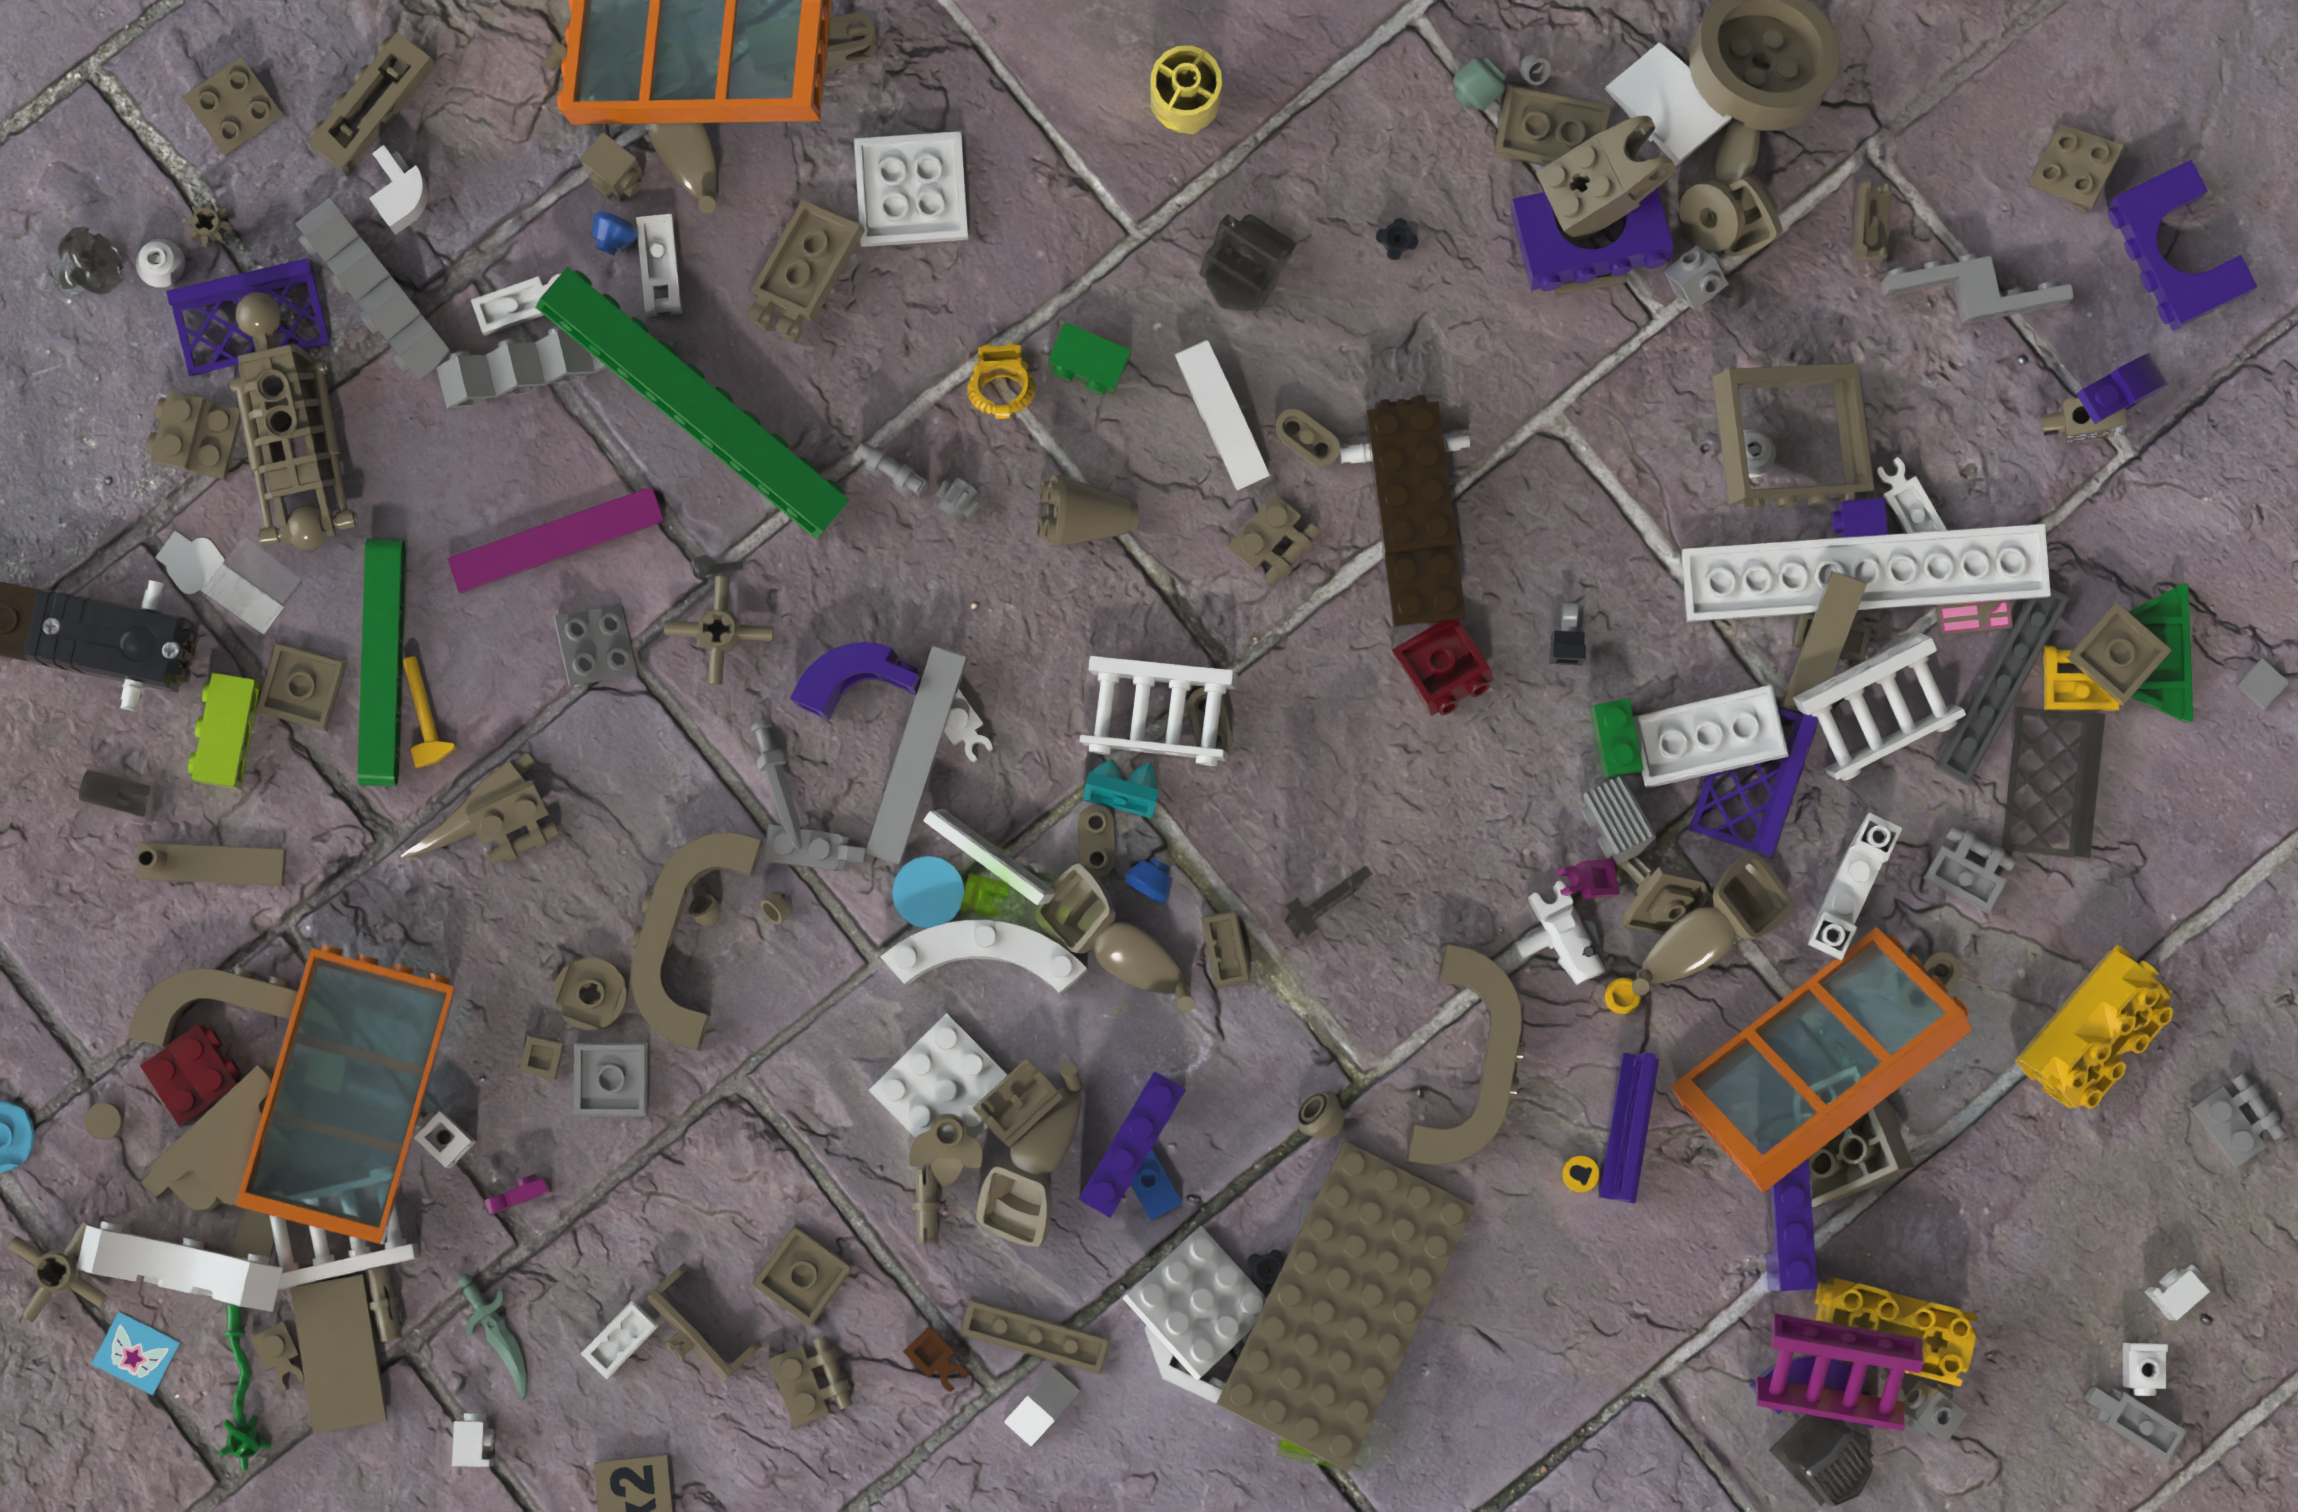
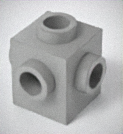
[1663,245,1728,310]
[1903,1380,1967,1443]

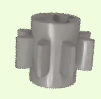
[935,477,979,523]

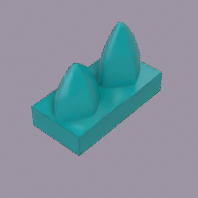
[1083,759,1159,818]

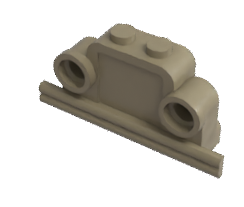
[141,1051,307,1212]

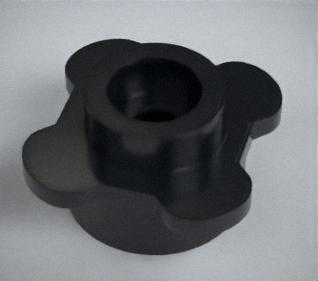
[1376,218,1418,260]
[1248,1250,1283,1290]

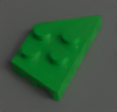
[2129,583,2194,723]

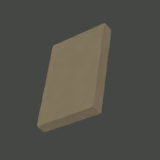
[1493,85,1613,166]

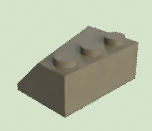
[1794,1066,1915,1209]

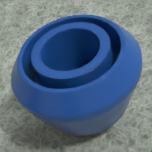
[592,211,639,256]
[1125,858,1173,904]

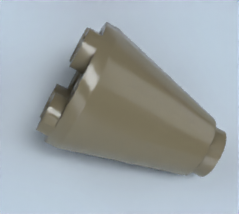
[1036,475,1139,547]

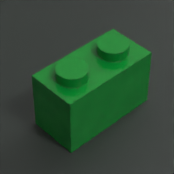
[1048,322,1131,397]
[1589,698,1644,780]

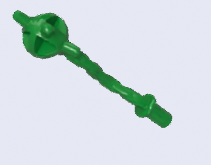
[218,1305,271,1470]

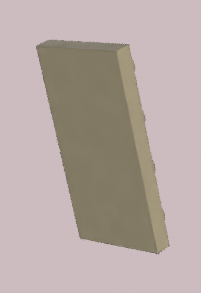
[290,1274,388,1434]

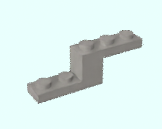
[1880,253,2074,325]

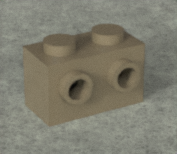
[580,132,644,202]

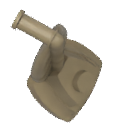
[613,40,718,214]
[1708,118,1783,256]
[1632,852,1794,996]
[1035,864,1195,1012]
[976,1061,1083,1247]

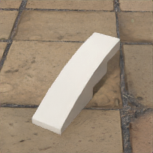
[1174,339,1270,491]

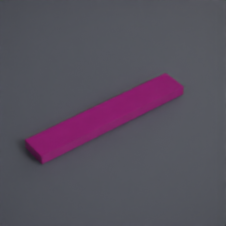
[447,487,665,594]

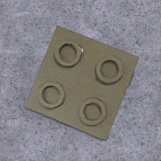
[182,56,283,156]
[2028,124,2124,213]

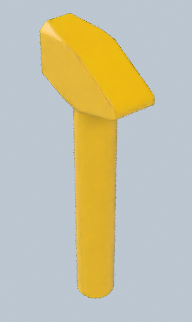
[402,656,457,768]

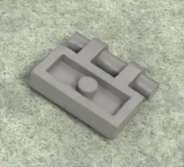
[856,442,929,499]
[1923,825,2017,913]
[2191,1072,2286,1168]

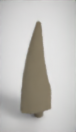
[401,752,537,859]

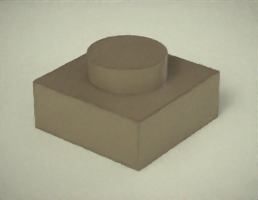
[519,1036,565,1080]

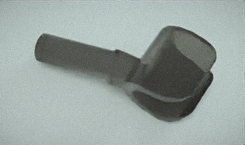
[690,555,743,580]

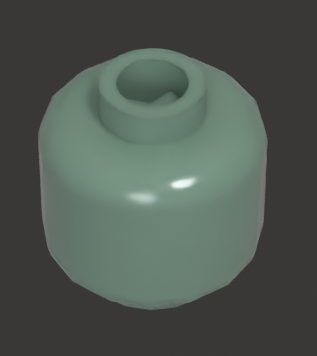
[1453,57,1506,110]

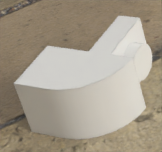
[369,145,428,235]

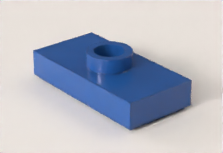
[1130,1148,1183,1221]

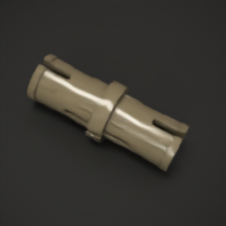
[912,1169,941,1243]
[365,1265,403,1342]

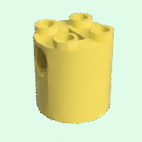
[1150,45,1222,134]

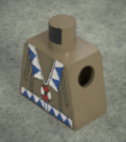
[2041,398,2127,443]

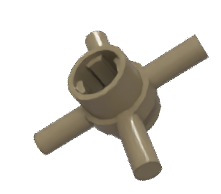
[664,576,774,686]
[8,1221,108,1322]

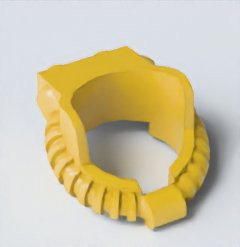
[967,343,1036,419]

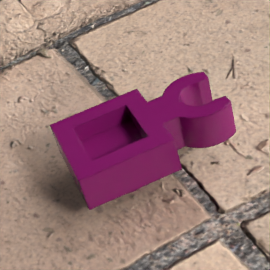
[1556,859,1620,899]
[485,1174,552,1214]

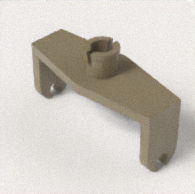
[647,1263,762,1382]

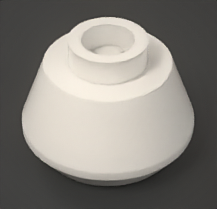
[136,239,185,288]
[1743,429,1776,478]

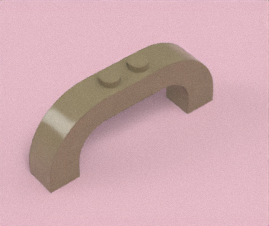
[631,833,764,1051]
[1406,945,1525,1165]
[127,967,352,1094]

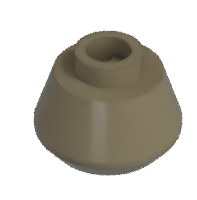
[1297,1092,1345,1139]

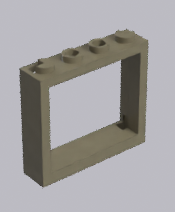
[1713,363,1874,509]

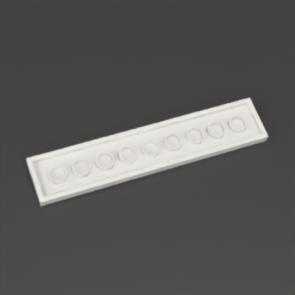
[1681,524,2051,622]

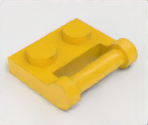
[2042,646,2119,711]

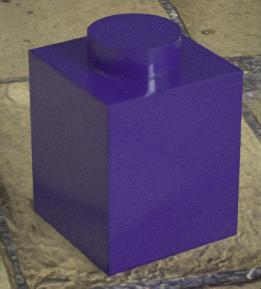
[1831,498,1888,538]

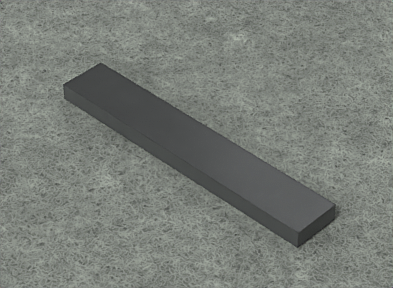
[1935,586,2071,786]

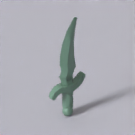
[458,1274,527,1399]

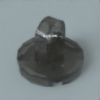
[53,227,124,296]

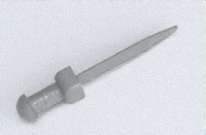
[751,719,802,850]

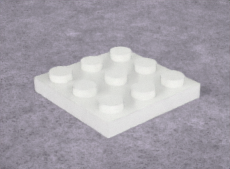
[854,131,968,247]
[869,1013,1007,1139]
[1122,1226,1267,1381]

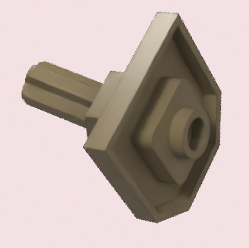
[1620,855,1708,934]

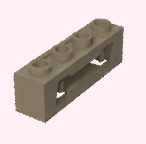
[308,32,436,177]

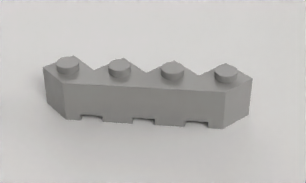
[295,198,452,380]
[436,327,612,408]

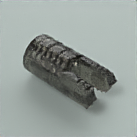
[79,769,151,817]

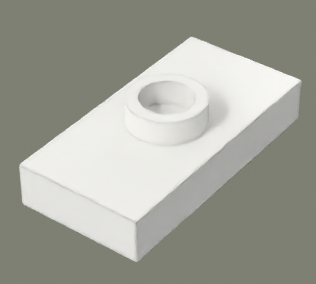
[581,1300,659,1379]

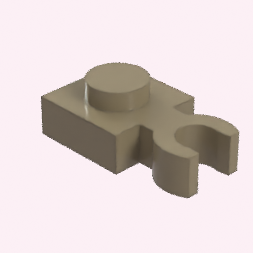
[250,1321,305,1391]

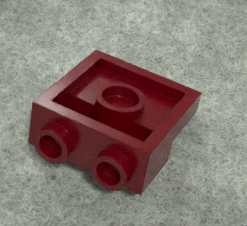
[1392,620,1493,716]
[139,1024,242,1127]

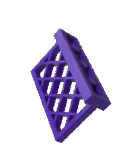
[166,258,331,376]
[1689,707,1818,860]
[1598,1052,1659,1204]

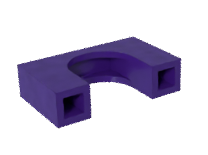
[2108,160,2258,331]
[1511,188,1673,291]
[1079,1071,1186,1218]
[1758,1141,1818,1291]

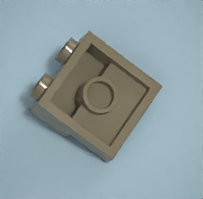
[146,390,241,480]

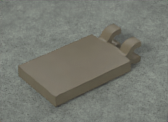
[746,200,865,344]

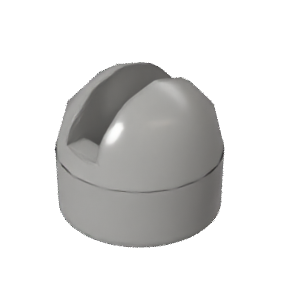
[1519,54,1551,85]

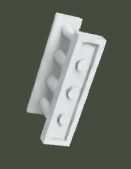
[1793,633,1966,781]
[1079,656,1238,766]
[254,1166,420,1290]

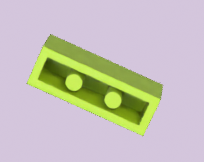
[188,673,262,790]

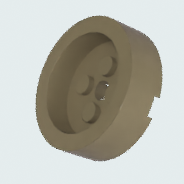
[1689,0,1840,131]

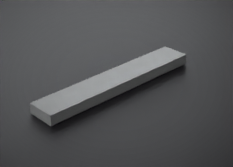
[866,646,968,865]

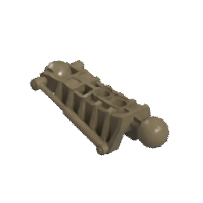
[229,292,358,551]

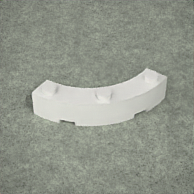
[880,920,1087,995]
[76,1221,283,1312]

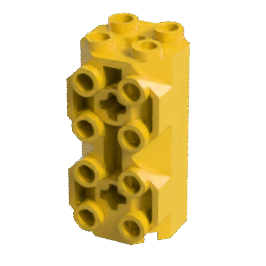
[2014,945,2173,1109]
[1810,1277,1977,1387]

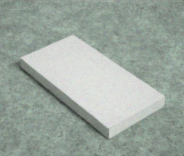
[1633,685,1788,789]

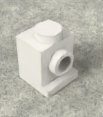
[414,1111,476,1168]
[2145,1264,2210,1321]
[2123,1343,2168,1396]
[452,1413,494,1467]

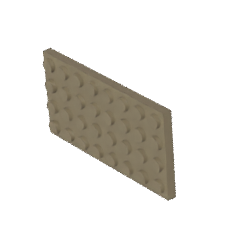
[1215,1141,1476,1472]

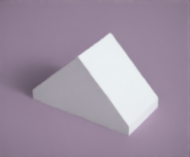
[1004,1367,1080,1446]

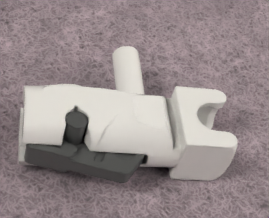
[1517,880,1606,985]

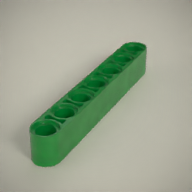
[357,538,406,787]

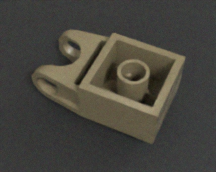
[746,13,878,90]
[1536,116,1675,243]

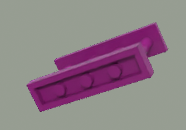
[1756,1313,1924,1431]

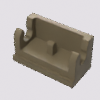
[1851,181,1892,263]
[972,1059,1063,1147]

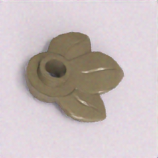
[909,1114,983,1187]

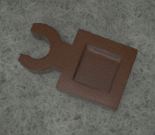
[903,1326,968,1392]

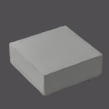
[2236,658,2290,710]

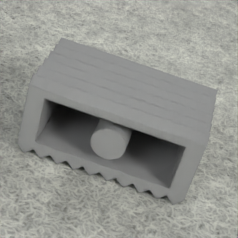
[1581,776,1657,865]

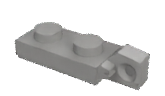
[763,824,866,871]
[2084,1386,2187,1463]

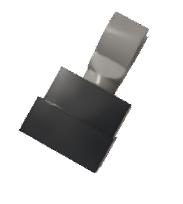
[1549,603,1586,666]

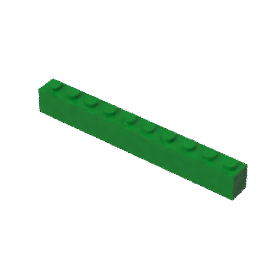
[535,266,849,539]

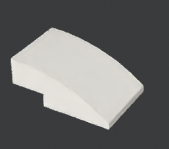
[1605,42,1733,166]

